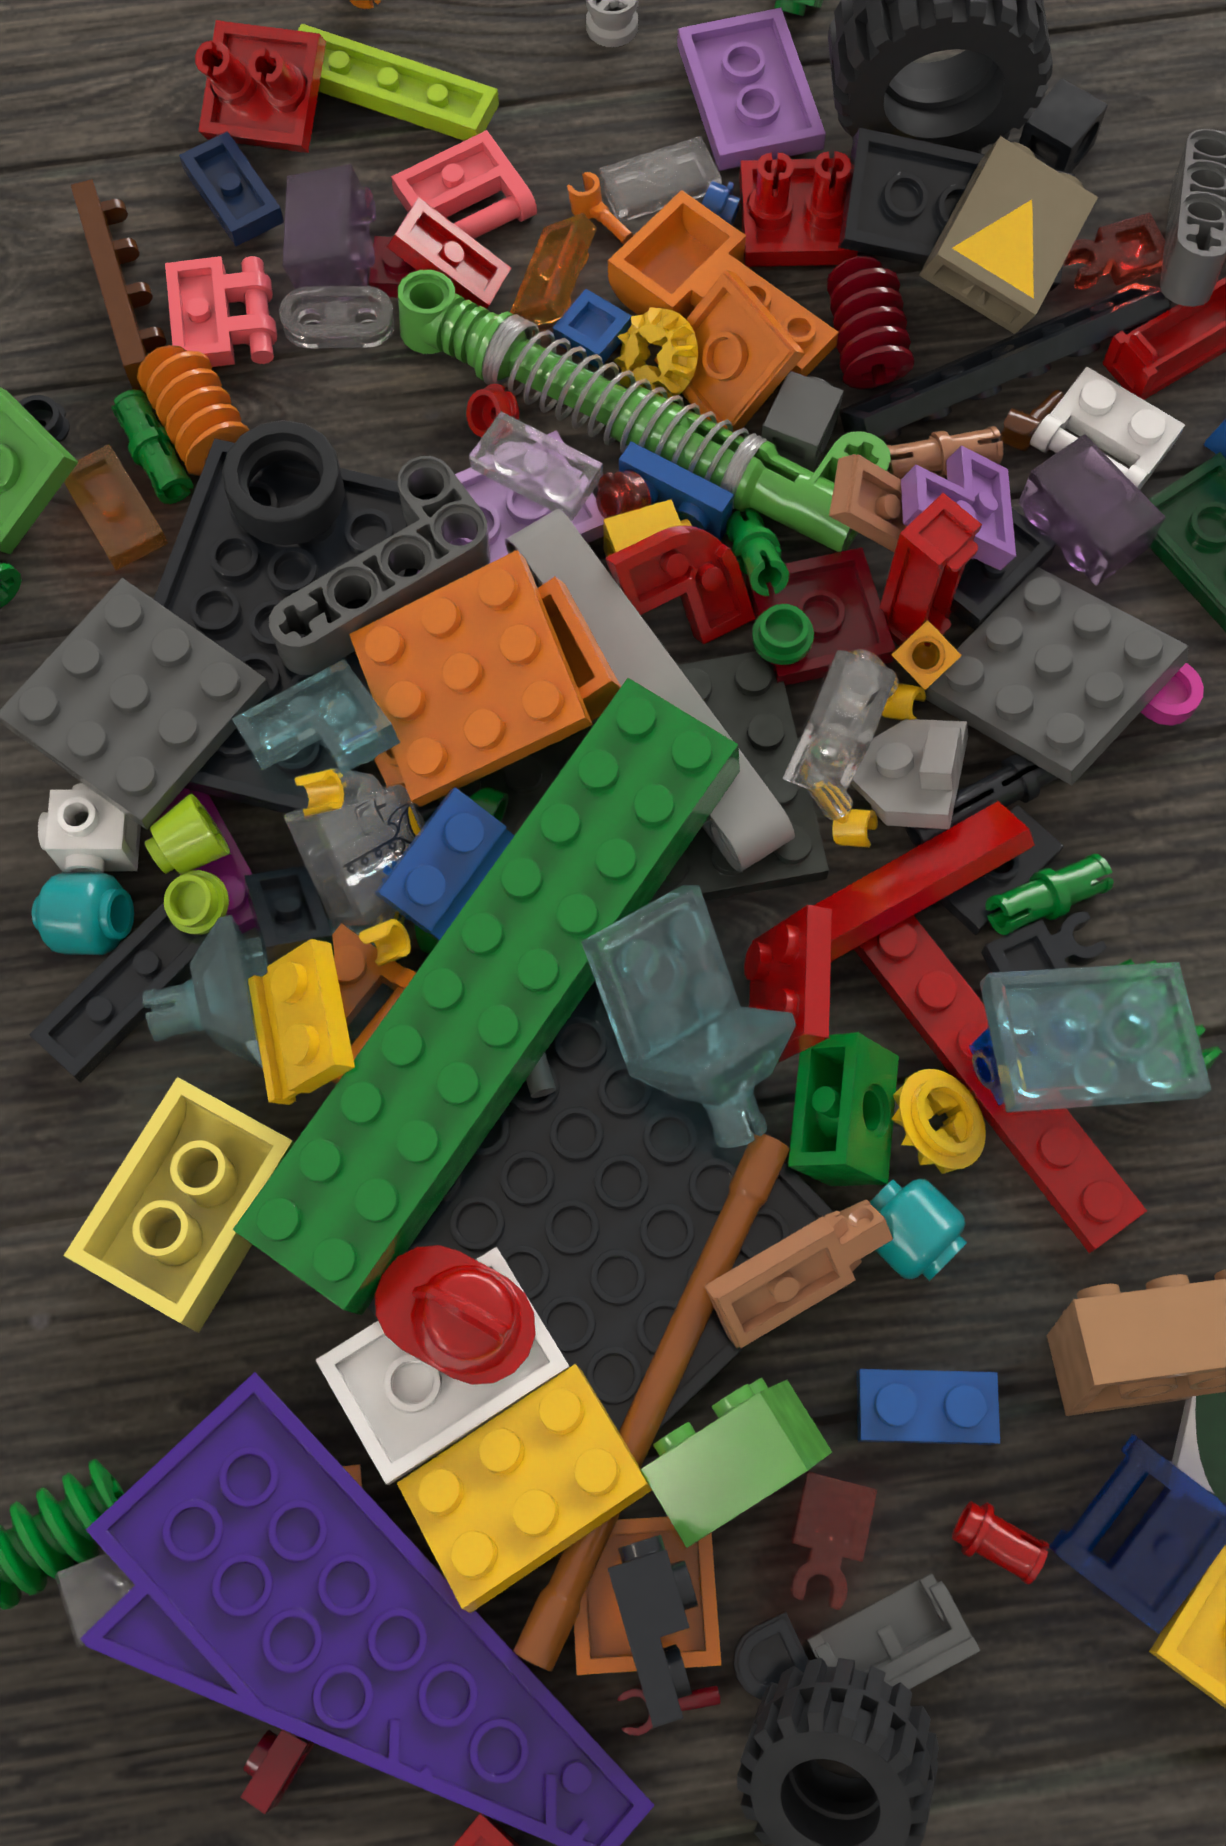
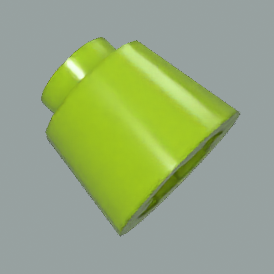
[145,794,231,875]

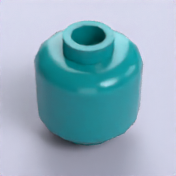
[32,872,134,955]
[870,1179,968,1281]

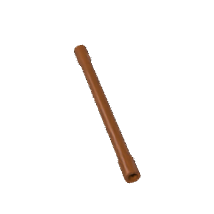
[513,1132,790,1672]

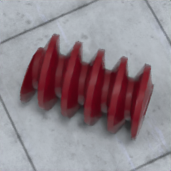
[826,256,915,389]

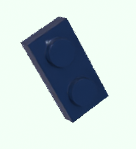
[179,131,284,246]

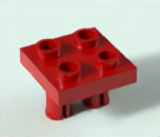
[195,20,326,153]
[739,151,858,267]

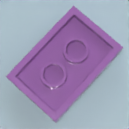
[677,8,826,171]

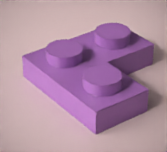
[901,446,1016,570]

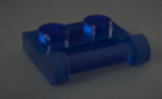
[1049,1433,1226,1634]

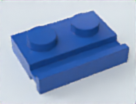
[374,787,515,940]

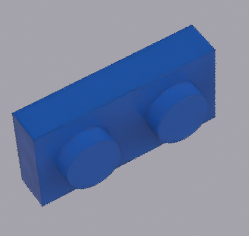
[619,441,734,541]
[857,1369,1000,1445]

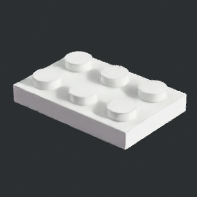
[316,1247,569,1485]

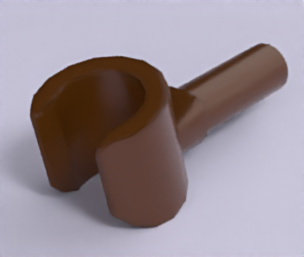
[998,390,1064,451]

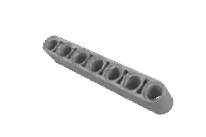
[505,509,795,873]

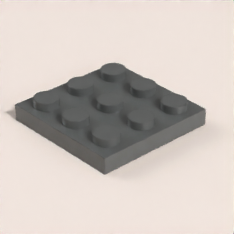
[925,566,1188,786]
[0,578,270,830]

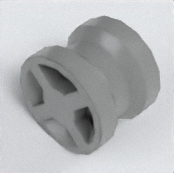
[586,0,638,47]

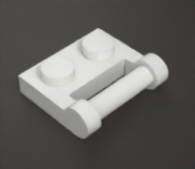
[1030,367,1185,504]

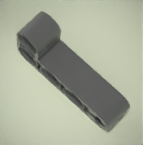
[1160,129,1226,307]
[269,456,490,675]

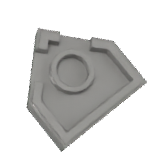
[834,719,968,829]

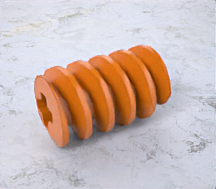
[137,345,249,476]

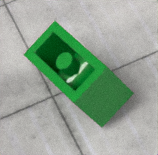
[788,1032,899,1186]

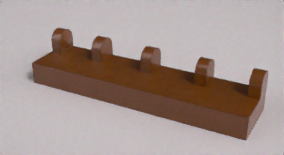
[71,179,166,396]

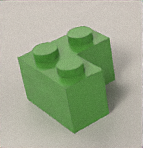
[640,1378,832,1548]

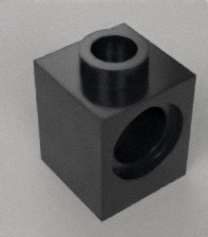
[1019,78,1108,173]

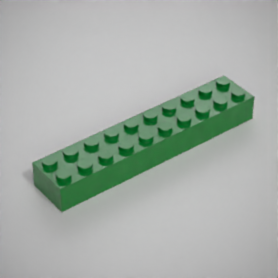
[233,678,740,1315]

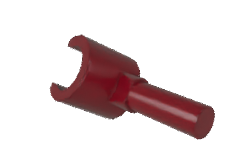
[617,1685,720,1736]

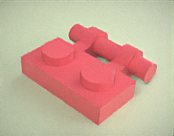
[165,256,277,367]

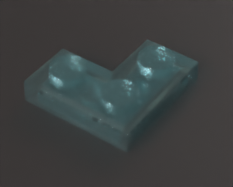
[232,659,400,774]

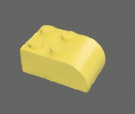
[63,1077,294,1333]

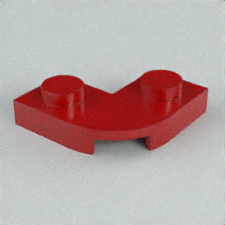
[605,526,755,644]

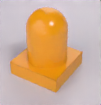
[891,620,962,690]

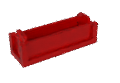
[1102,277,1226,400]
[880,493,982,647]

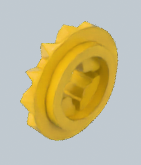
[613,307,698,398]
[891,1069,986,1174]

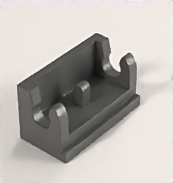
[806,1573,980,1689]

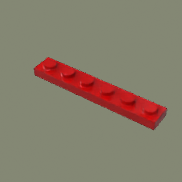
[854,915,1147,1253]

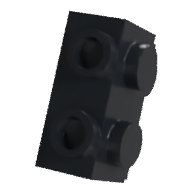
[608,1535,698,1728]

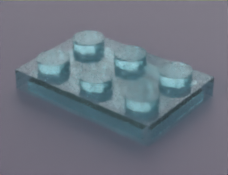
[980,962,1211,1112]

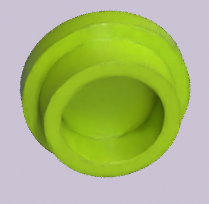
[164,870,229,935]

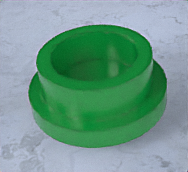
[752,604,814,665]

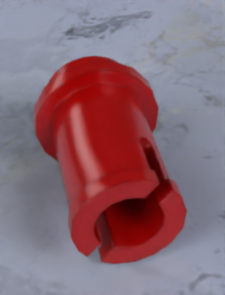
[952,1501,1049,1585]

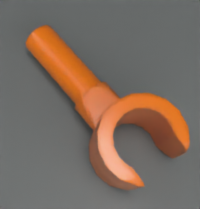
[567,172,633,244]

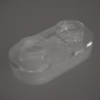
[279,286,395,348]

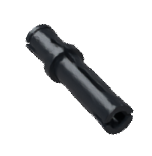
[905,754,1058,847]

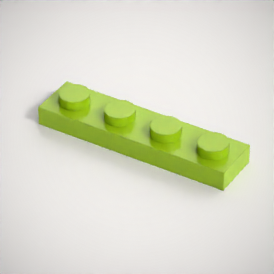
[297,24,499,141]

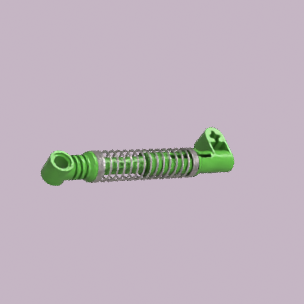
[398,270,891,552]

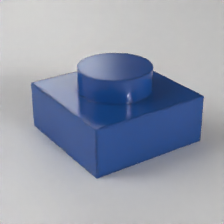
[553,289,632,369]

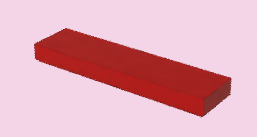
[813,801,1035,962]

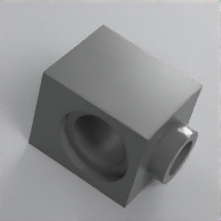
[761,371,844,472]

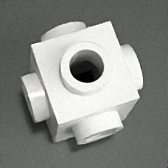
[38,783,141,873]

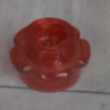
[596,470,651,519]

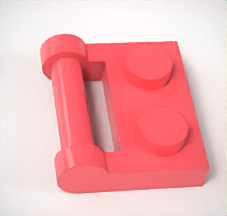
[391,130,537,239]

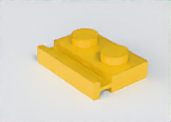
[248,939,355,1105]

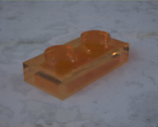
[510,213,597,326]
[64,444,168,570]

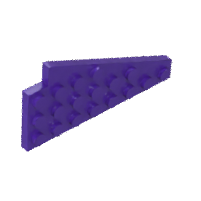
[80,1372,655,1846]

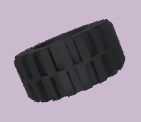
[828,0,1053,154]

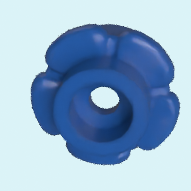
[702,181,741,226]

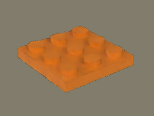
[349,550,593,807]

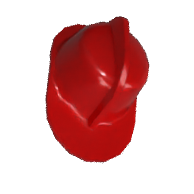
[375,1245,536,1385]

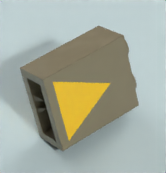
[919,136,1098,334]

